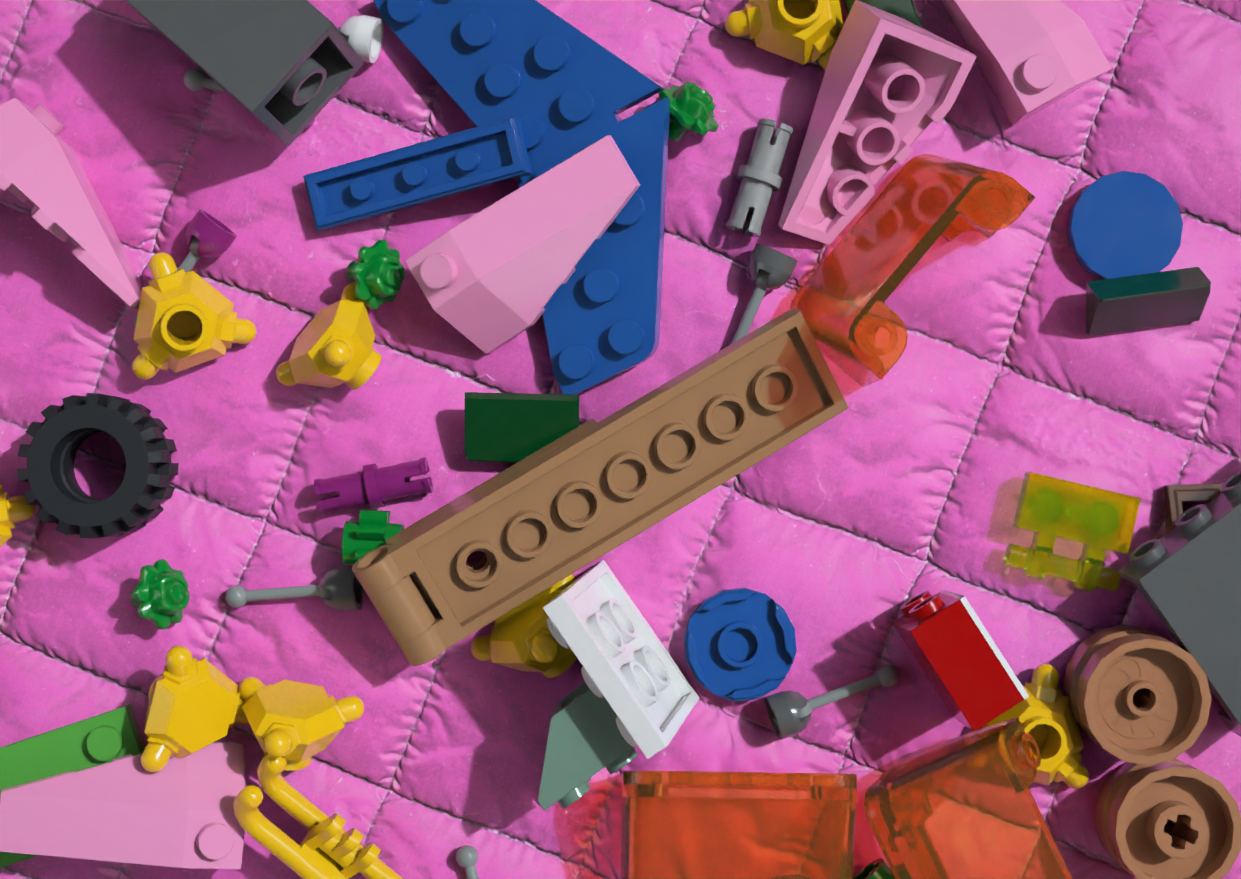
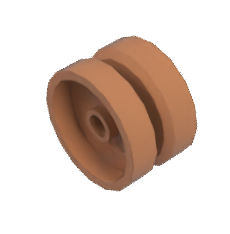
[1062,624,1212,765]
[1095,758,1241,879]

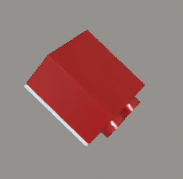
[893,590,1029,732]

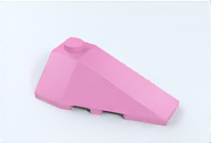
[778,0,977,245]
[941,0,1112,126]
[0,98,143,309]
[405,135,640,354]
[0,741,246,869]

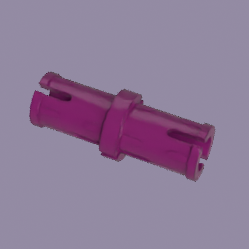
[314,457,433,515]

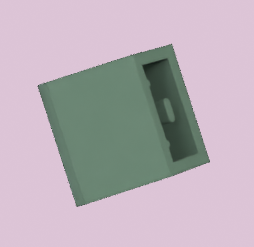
[538,682,638,811]

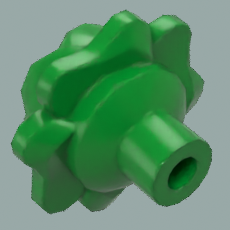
[658,82,719,142]
[347,240,405,309]
[131,559,190,630]

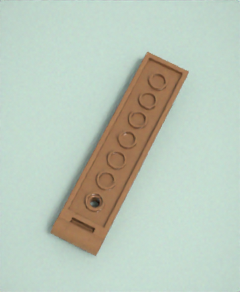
[352,308,849,666]

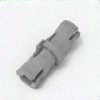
[725,118,794,237]

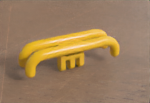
[233,754,404,879]

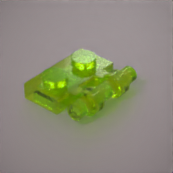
[1004,472,1141,592]

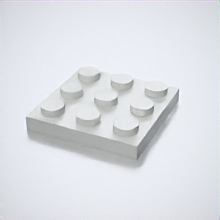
[543,560,700,759]

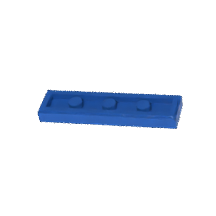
[303,116,533,231]

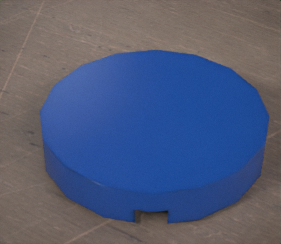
[1066,171,1183,280]
[683,587,797,701]

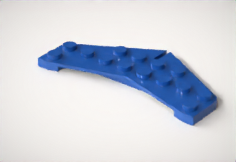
[373,0,670,395]

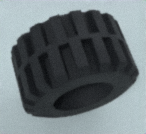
[17,393,179,538]

